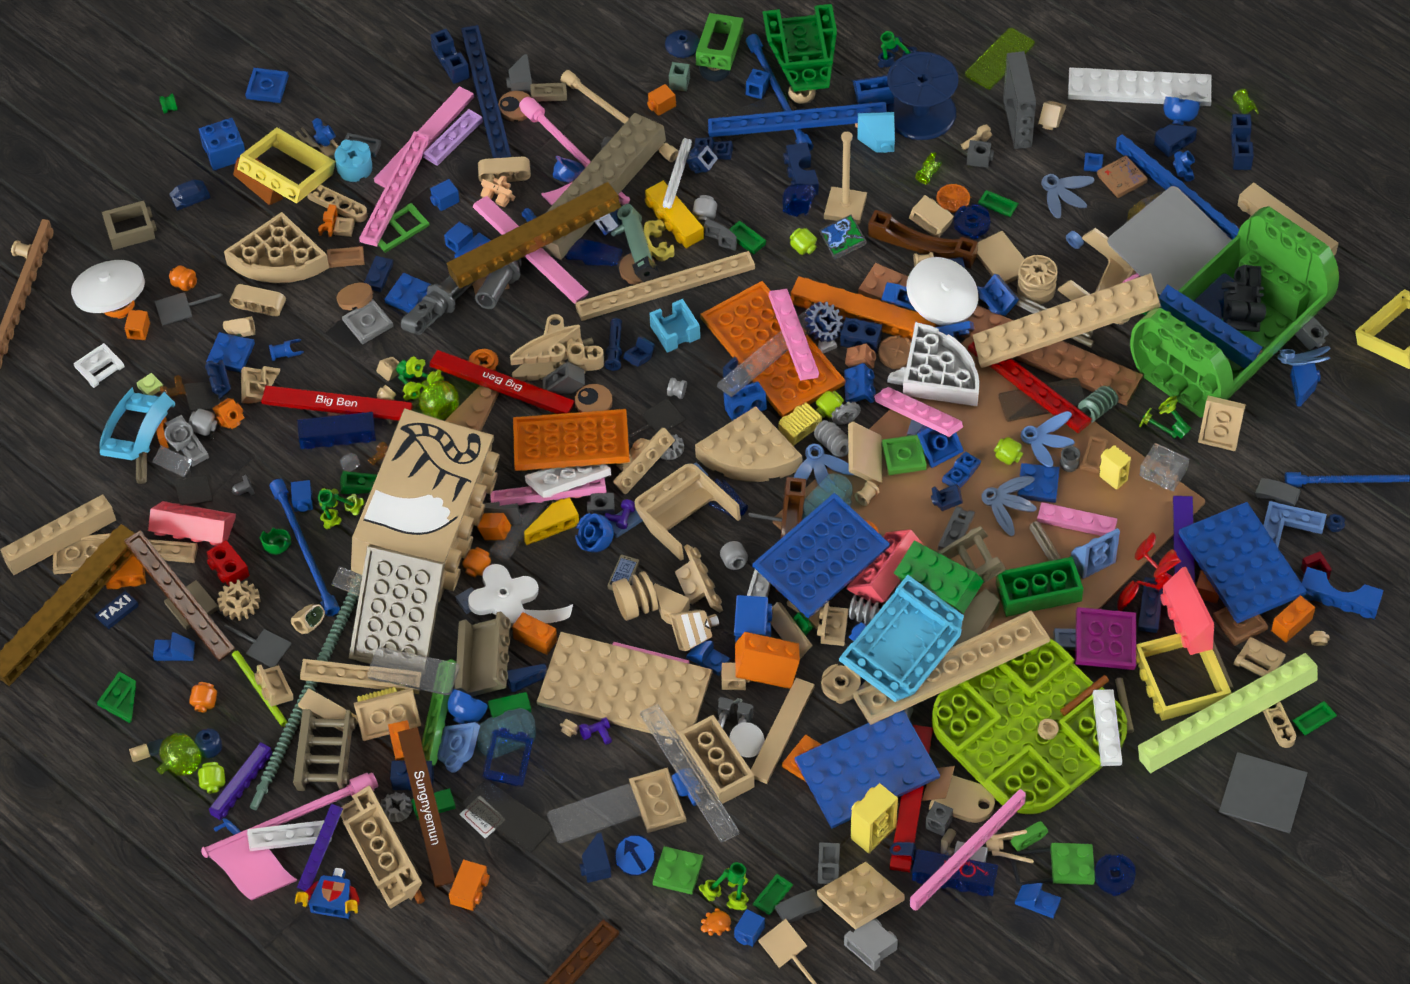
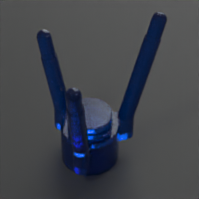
[709,479,748,518]

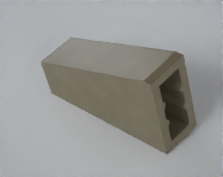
[953,589,1000,647]

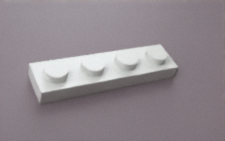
[1093,689,1122,766]
[247,820,332,851]

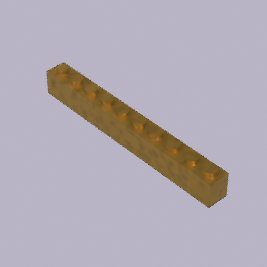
[447,182,621,289]
[0,524,135,686]

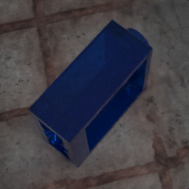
[482,727,534,787]

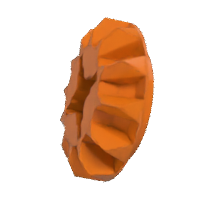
[469,349,498,371]

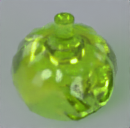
[419,380,459,420]
[156,733,202,776]

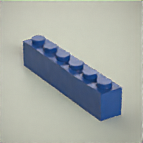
[1158,284,1263,369]

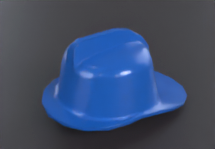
[552,156,586,183]

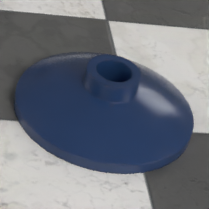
[665,30,700,58]

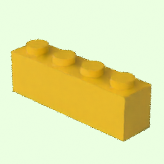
[645,180,704,248]

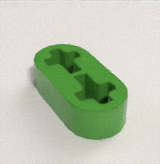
[1011,821,1048,851]

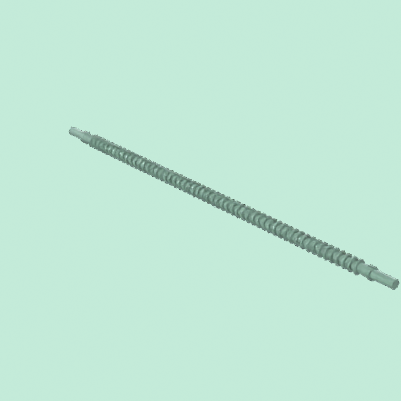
[250,576,362,810]

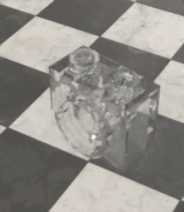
[1139,443,1189,492]

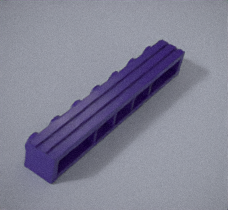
[209,742,272,820]
[297,803,343,891]

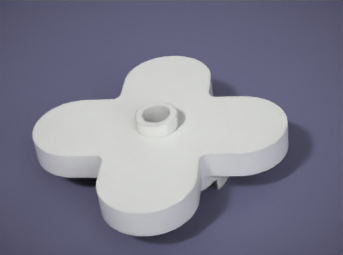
[468,564,538,627]

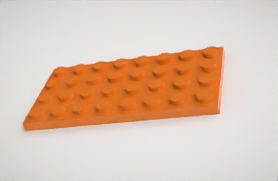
[701,281,845,417]

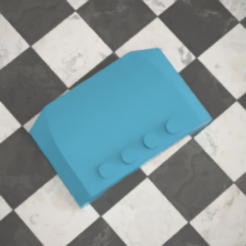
[839,575,964,702]

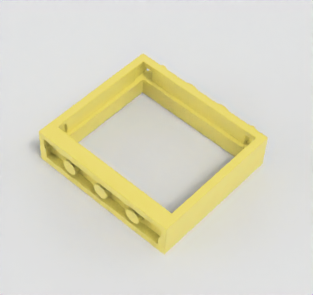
[237,128,336,204]
[1355,289,1410,369]
[1136,633,1232,721]

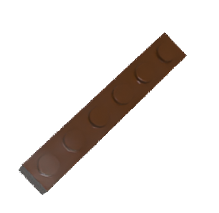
[868,210,978,269]
[776,477,806,592]

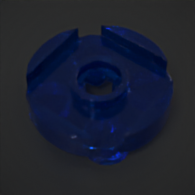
[954,204,990,239]
[1095,854,1136,896]

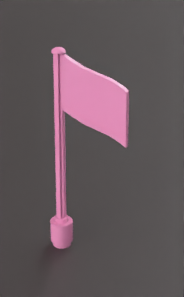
[519,97,630,205]
[201,772,378,900]

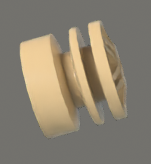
[1017,255,1057,304]
[612,571,658,621]

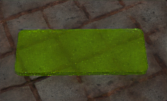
[965,28,1034,89]

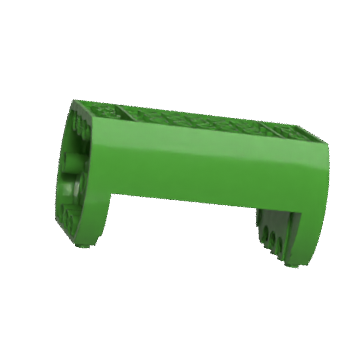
[1130,206,1339,418]

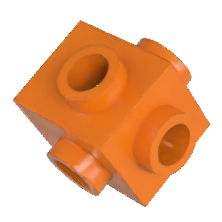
[212,398,244,429]

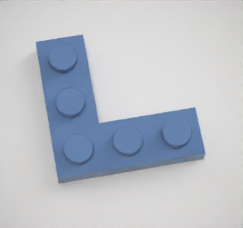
[1263,501,1327,547]

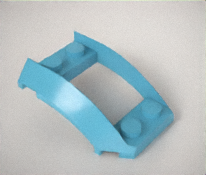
[100,387,175,460]

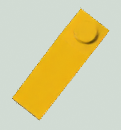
[524,497,579,545]

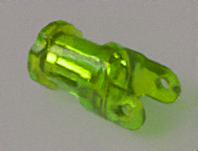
[1233,89,1259,114]
[915,152,942,184]

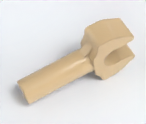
[960,125,992,150]

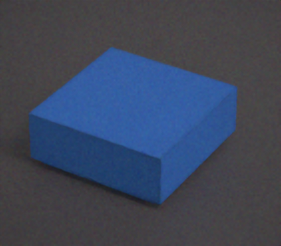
[1084,153,1103,172]

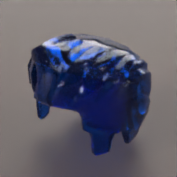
[782,183,816,217]

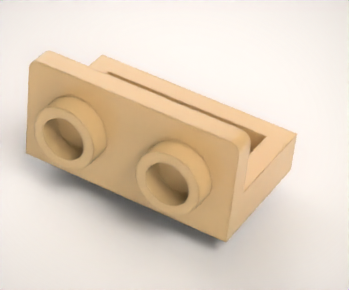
[817,601,849,646]
[254,665,293,707]

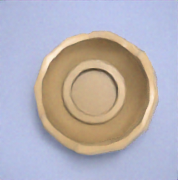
[788,86,816,104]

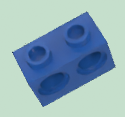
[724,381,767,421]

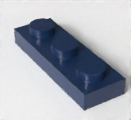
[1138,577,1163,633]

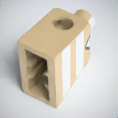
[669,610,719,651]

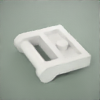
[74,343,125,388]

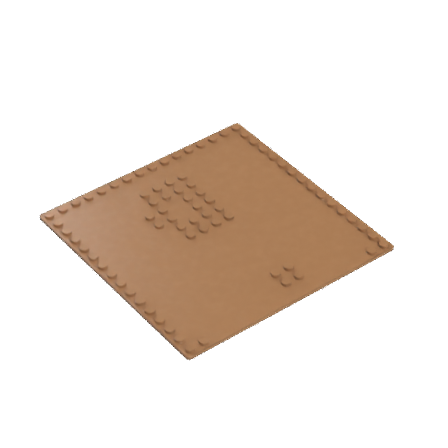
[773,336,1205,640]

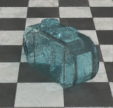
[802,474,853,519]
[477,708,536,758]

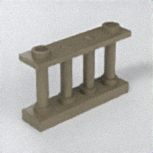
[938,526,1007,584]
[293,709,356,791]

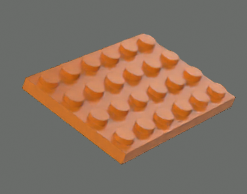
[513,409,630,471]

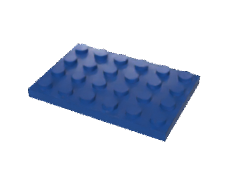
[752,493,890,619]
[1179,502,1307,623]
[795,710,940,828]

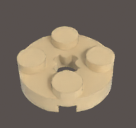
[821,664,861,704]

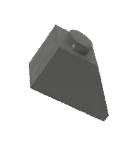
[506,54,532,93]
[542,361,585,394]

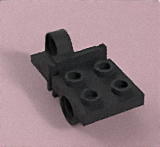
[1221,265,1266,332]

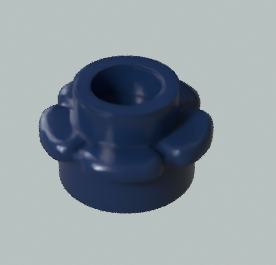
[1326,514,1345,532]

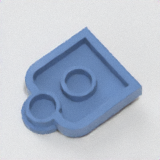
[438,722,480,773]

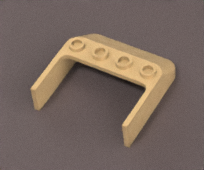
[1058,228,1137,325]
[635,464,741,560]

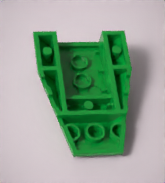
[762,4,837,92]

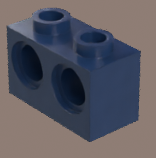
[840,317,882,353]

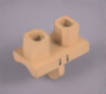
[480,175,515,208]

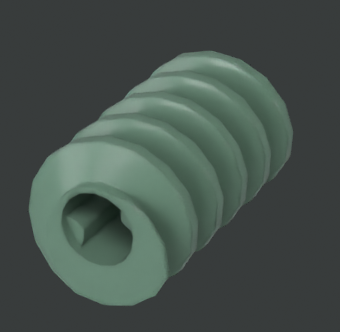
[1078,386,1118,422]

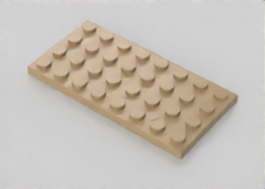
[537,632,712,741]

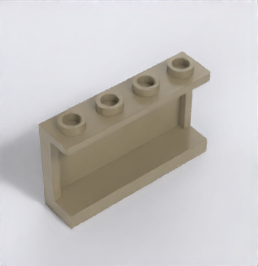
[455,611,511,696]

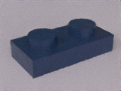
[364,256,394,292]

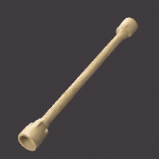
[560,70,679,162]

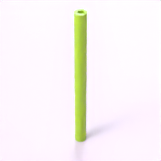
[232,651,288,727]

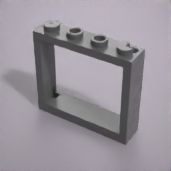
[1003,51,1036,149]

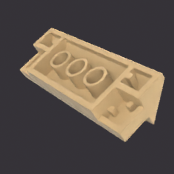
[340,785,422,908]

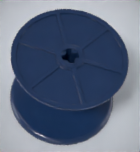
[887,52,958,140]

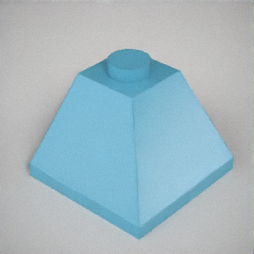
[857,112,895,153]

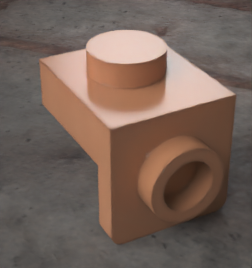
[845,343,876,369]

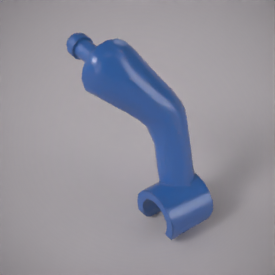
[214,818,241,835]

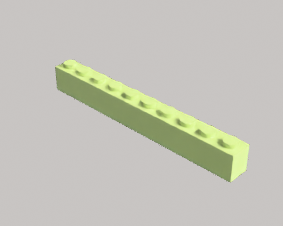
[1138,653,1318,773]

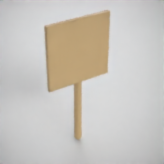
[758,919,817,984]

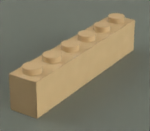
[1238,182,1338,255]
[0,494,116,575]

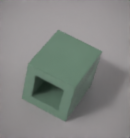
[669,62,690,92]

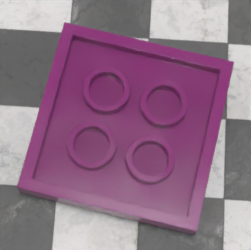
[1076,607,1136,670]

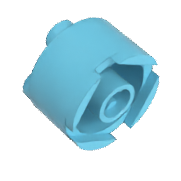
[335,140,373,182]

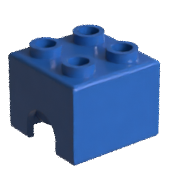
[199,118,245,171]
[734,595,773,643]

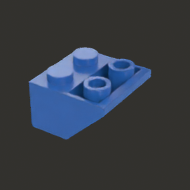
[853,75,894,104]

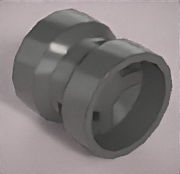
[1060,446,1080,472]

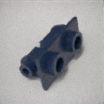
[205,359,231,399]

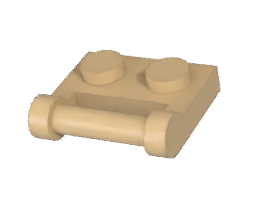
[1233,637,1286,677]

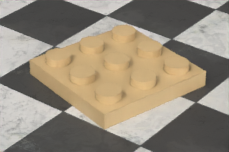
[817,862,905,930]

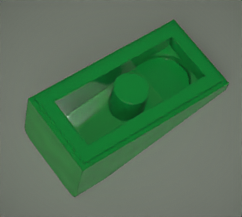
[340,471,377,494]

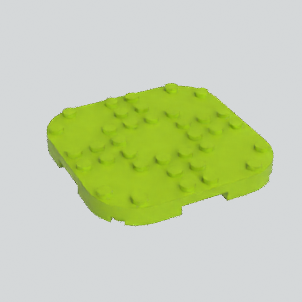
[932,639,1127,814]

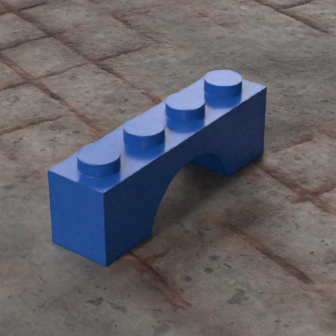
[1302,567,1384,619]

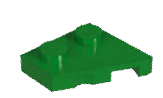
[97,672,136,723]

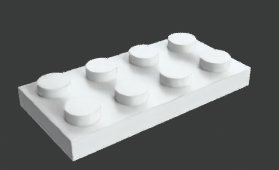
[525,464,611,498]

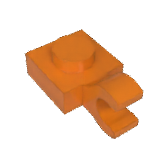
[318,204,338,237]
[156,416,169,450]

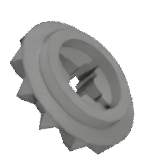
[832,402,861,425]
[660,434,684,460]
[381,791,412,822]

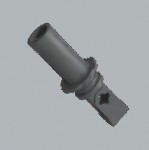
[475,258,522,309]
[401,275,475,335]

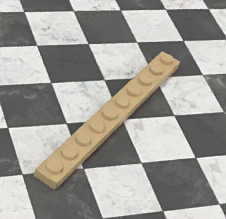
[575,251,755,321]

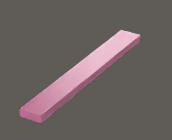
[374,86,474,188]
[359,131,431,247]
[473,196,588,304]
[910,789,1026,911]

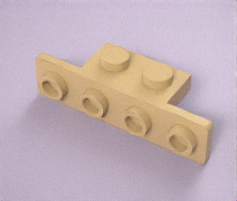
[613,427,675,494]
[675,544,723,613]

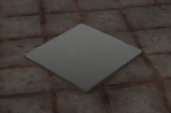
[1219,752,1308,833]

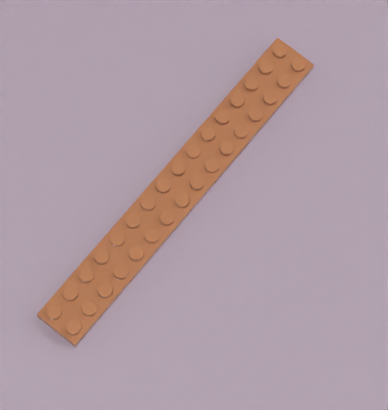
[858,263,1143,406]

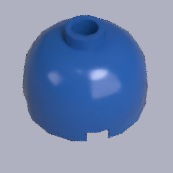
[1163,96,1200,125]
[575,513,614,552]
[448,689,488,724]

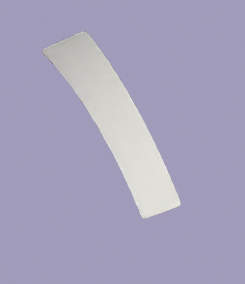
[524,604,573,623]

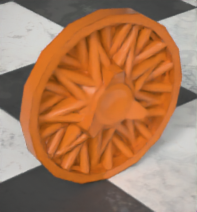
[936,184,970,213]

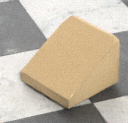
[376,357,400,381]

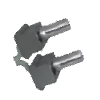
[718,697,753,728]

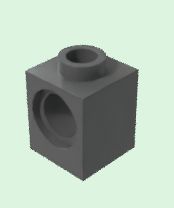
[967,140,994,168]
[1295,317,1329,350]
[587,493,615,517]
[926,801,953,836]

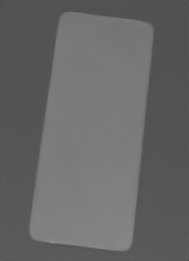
[367,647,460,695]
[547,784,641,843]

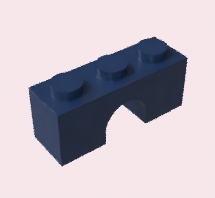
[430,29,469,84]
[1230,114,1254,170]
[783,142,819,198]

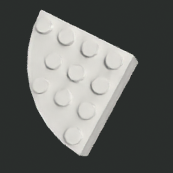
[903,322,979,406]

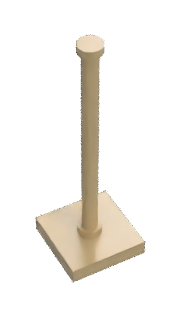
[824,132,867,225]

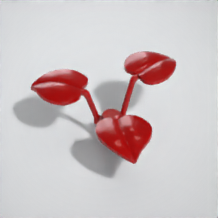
[1117,532,1181,611]

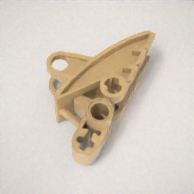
[510,314,604,381]

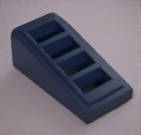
[507,664,547,692]

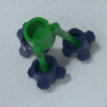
[878,31,920,68]

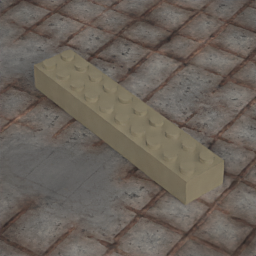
[541,113,666,260]

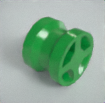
[159,93,177,114]

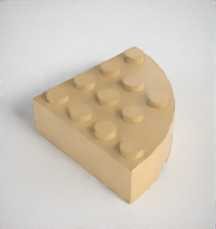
[224,212,329,283]
[695,406,802,482]

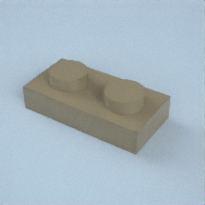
[530,83,567,102]

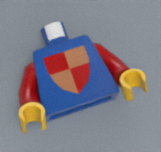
[295,868,360,919]

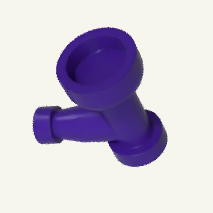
[605,499,636,529]
[579,717,612,744]

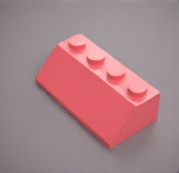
[148,501,236,545]
[847,529,924,603]
[1161,567,1214,655]

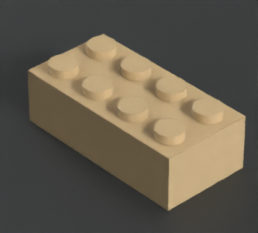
[678,715,755,805]

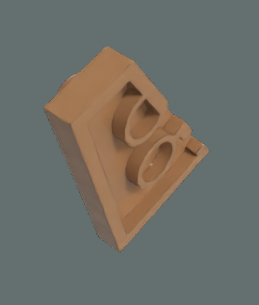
[445,385,499,431]

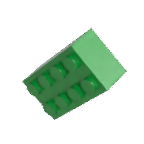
[894,540,984,614]
[995,557,1083,617]

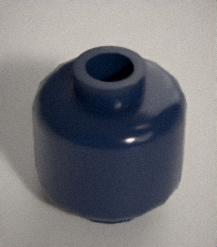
[194,728,222,758]

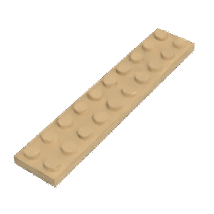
[973,273,1161,368]
[853,611,1050,725]

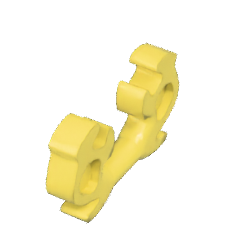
[644,219,675,261]

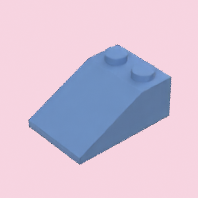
[1071,528,1120,579]

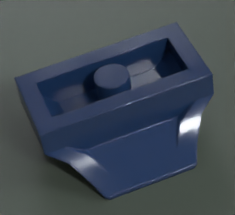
[170,180,210,211]

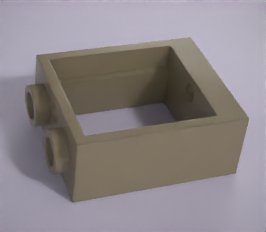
[102,201,157,250]

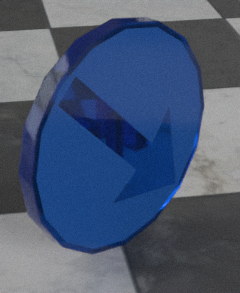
[615,835,655,876]

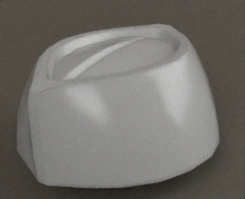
[164,419,193,451]

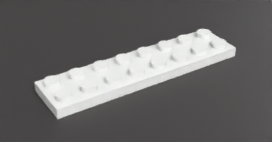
[1068,67,1211,106]

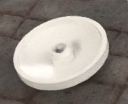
[906,257,978,326]
[71,260,145,313]

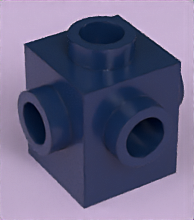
[686,145,718,174]

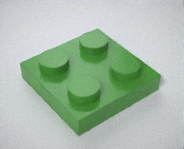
[882,435,927,475]
[1051,843,1095,885]
[653,846,703,895]

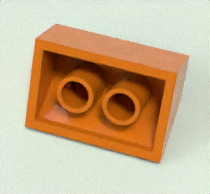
[735,632,800,689]

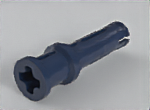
[604,318,622,371]

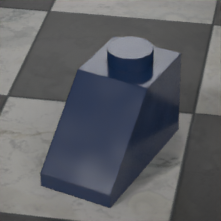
[1154,125,1197,158]
[579,833,611,883]

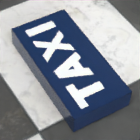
[95,591,139,629]

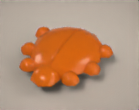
[701,908,731,936]

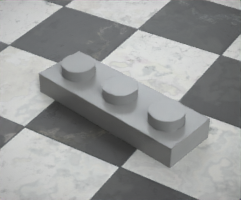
[165,415,209,467]

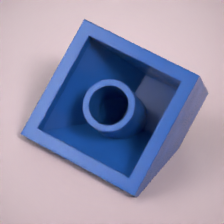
[917,425,964,468]

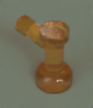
[160,375,188,396]
[368,442,388,466]

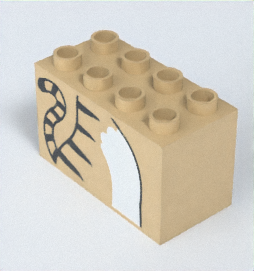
[351,408,500,602]

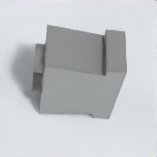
[844,918,898,971]

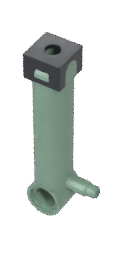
[611,204,659,282]

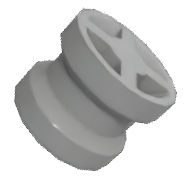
[667,377,687,399]

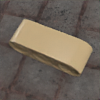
[478,157,531,183]
[230,284,286,316]

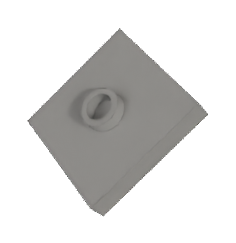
[342,299,394,344]

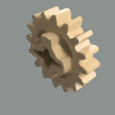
[217,580,261,621]

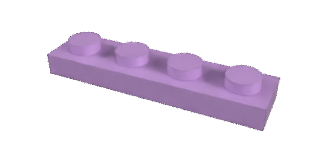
[423,109,483,166]

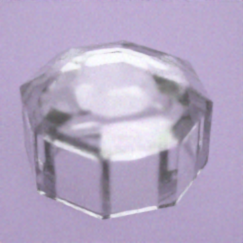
[340,453,360,471]

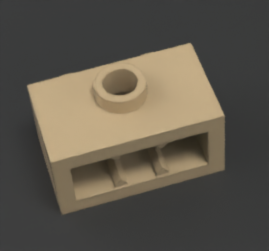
[909,195,954,238]

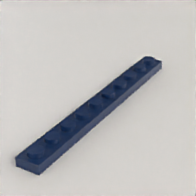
[461,25,511,158]

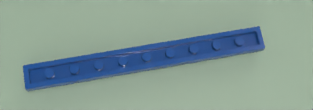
[708,102,887,137]
[1116,134,1239,240]

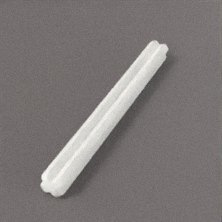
[662,138,692,209]

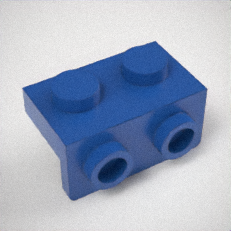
[977,274,1019,316]
[844,363,875,403]

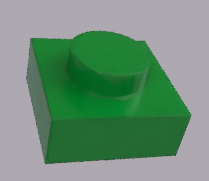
[793,612,814,636]

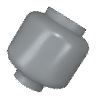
[692,195,717,224]
[189,409,218,436]
[720,541,748,570]

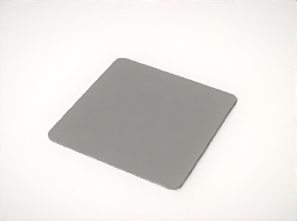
[1107,186,1232,295]

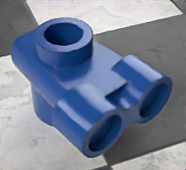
[312,118,336,147]
[1173,151,1195,181]

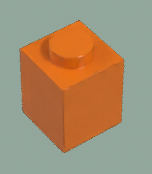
[647,84,676,116]
[124,310,150,340]
[477,513,511,540]

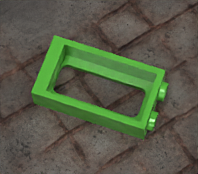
[696,13,744,70]

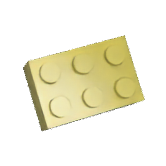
[851,783,898,853]

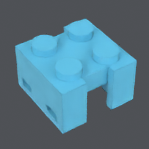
[650,299,700,353]

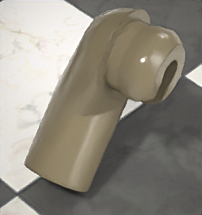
[941,829,956,859]

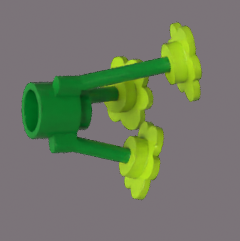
[1139,396,1192,439]

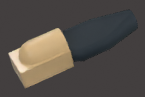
[129,738,174,762]

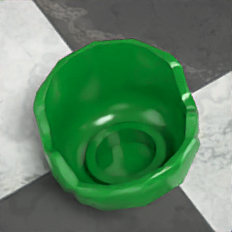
[260,528,292,555]

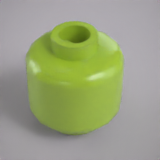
[790,228,817,255]
[816,390,844,418]
[994,437,1023,465]
[198,762,225,793]

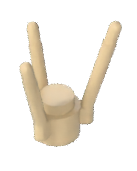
[986,830,1034,863]

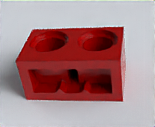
[207,540,250,587]

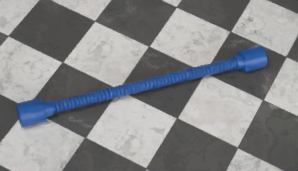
[746,34,813,151]
[1285,472,1410,487]
[269,479,340,616]

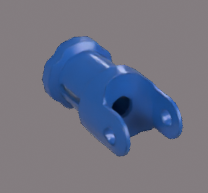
[269,339,304,361]

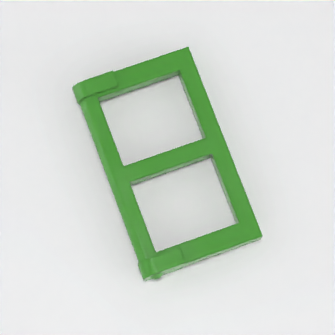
[378,203,430,253]

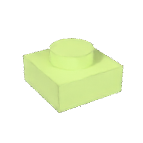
[137,373,164,396]

